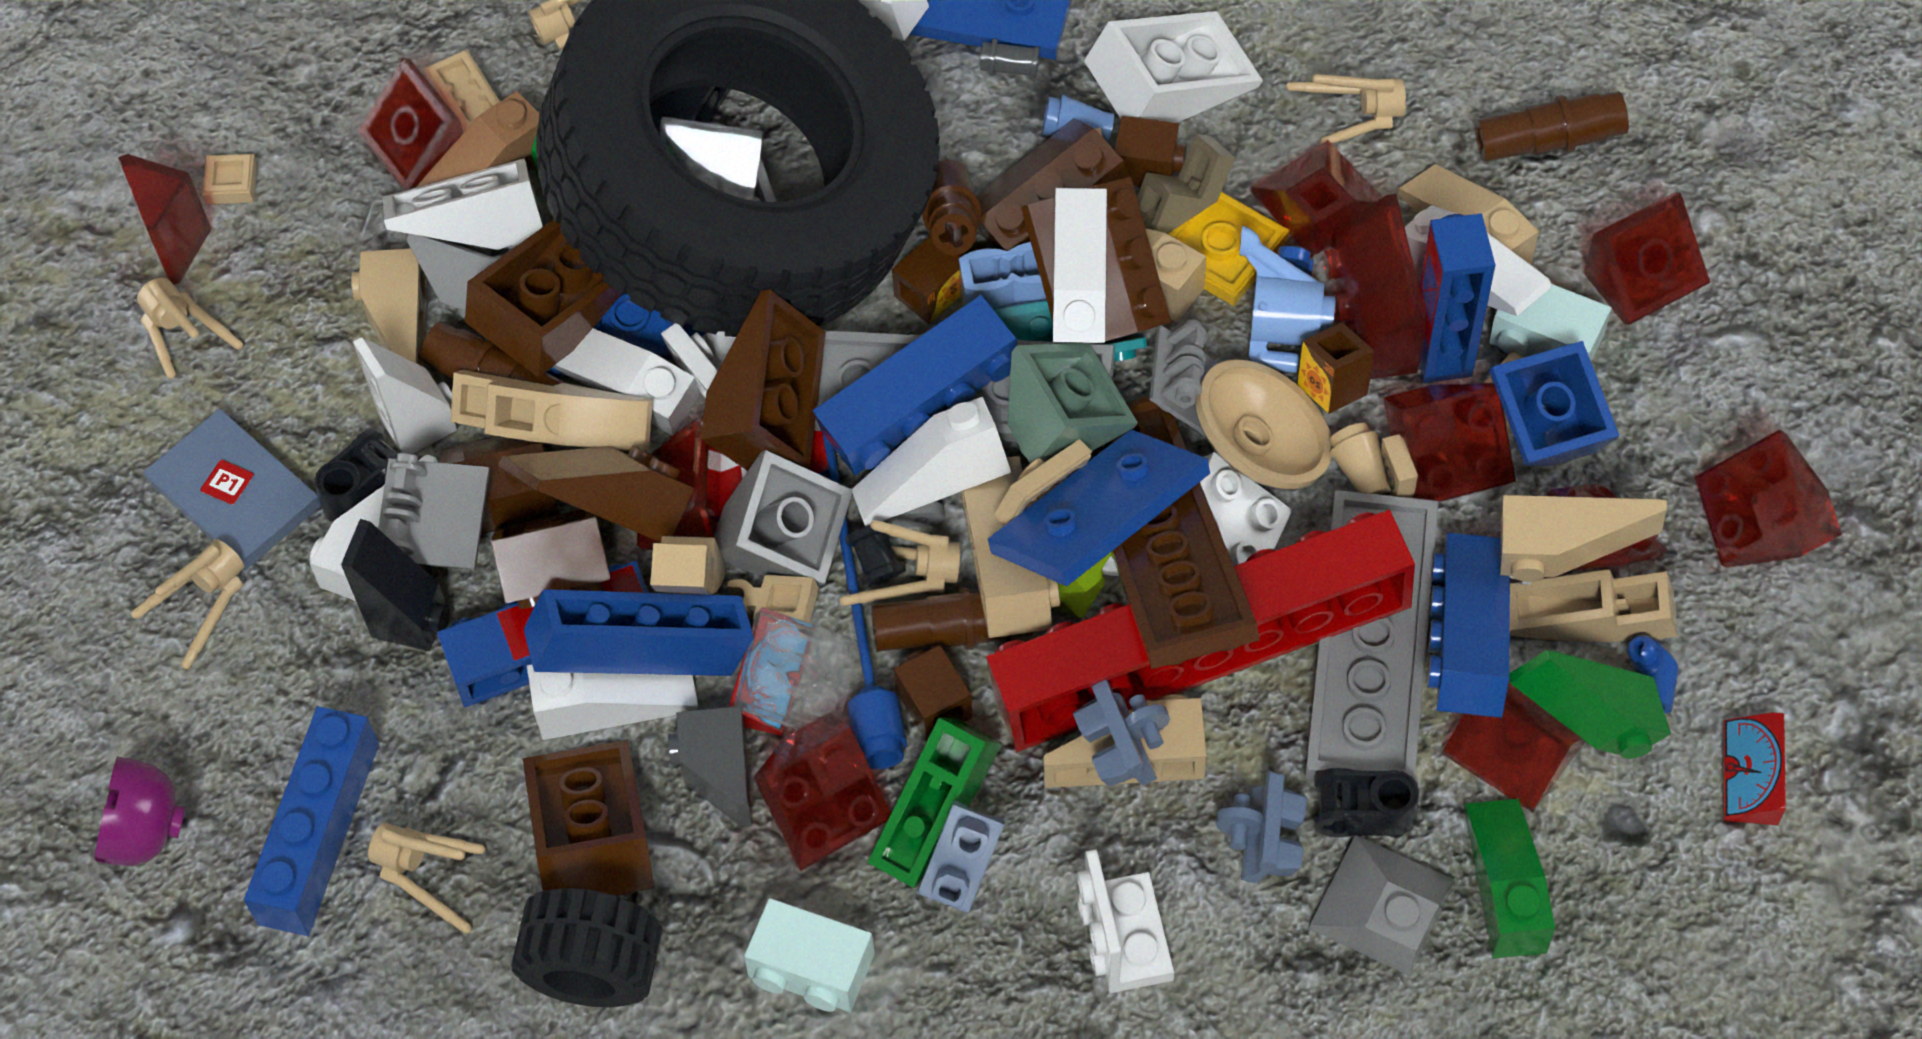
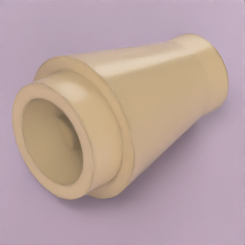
[1330,423,1391,495]

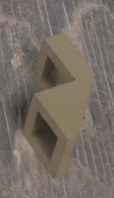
[1137,134,1235,234]

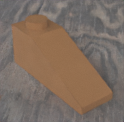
[416,91,540,188]

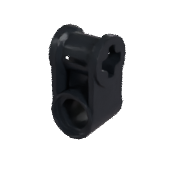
[314,428,398,523]
[1314,768,1419,838]

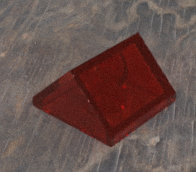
[357,58,463,191]
[118,154,212,285]
[1584,192,1711,325]
[636,417,722,549]
[1442,681,1586,813]

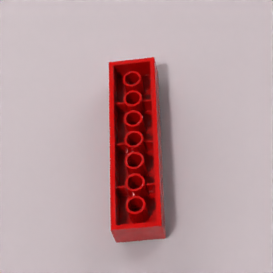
[986,509,1415,753]

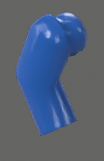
[1627,635,1679,713]

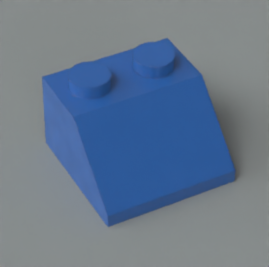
[1489,341,1620,466]

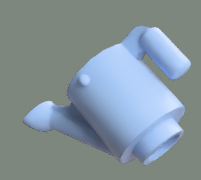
[1239,226,1335,373]

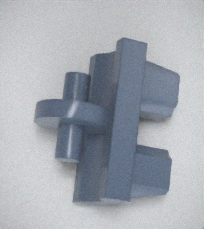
[1073,679,1170,787]
[1216,772,1307,884]
[917,801,1005,913]

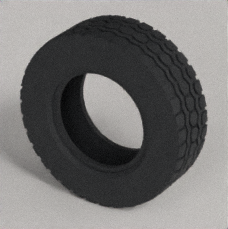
[536,0,940,337]

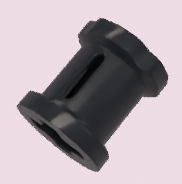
[845,521,906,587]

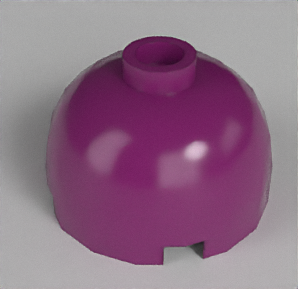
[94,756,185,866]

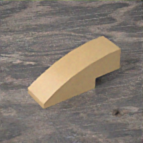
[650,536,726,595]
[1510,569,1678,642]

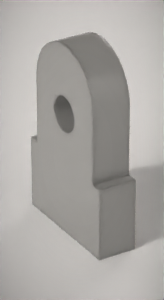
[882,501,944,528]

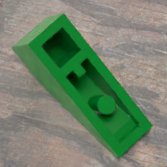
[1509,649,1671,759]
[867,717,1002,888]
[1464,798,1555,959]

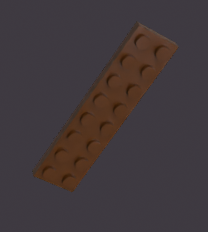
[1088,396,1260,669]

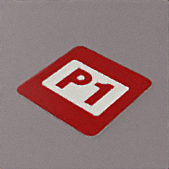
[200,460,254,505]

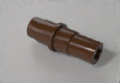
[1475,91,1629,162]
[922,159,981,255]
[420,321,571,386]
[871,587,1034,652]

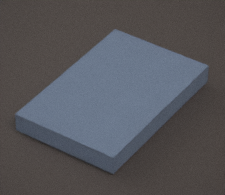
[143,408,321,571]

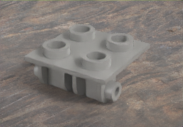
[1149,320,1218,437]
[378,453,490,570]

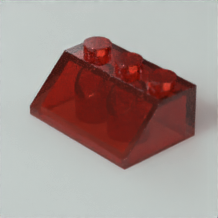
[1323,194,1427,379]

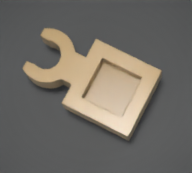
[727,575,819,633]

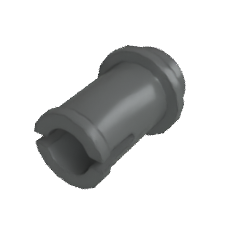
[980,38,1040,78]

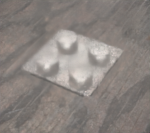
[733,607,858,741]

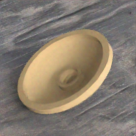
[1195,359,1333,489]

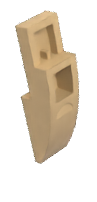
[450,370,653,451]

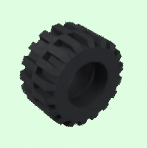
[511,888,662,1007]

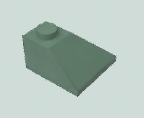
[1007,343,1138,464]

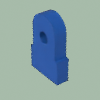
[1278,246,1314,277]

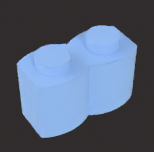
[959,242,1046,308]

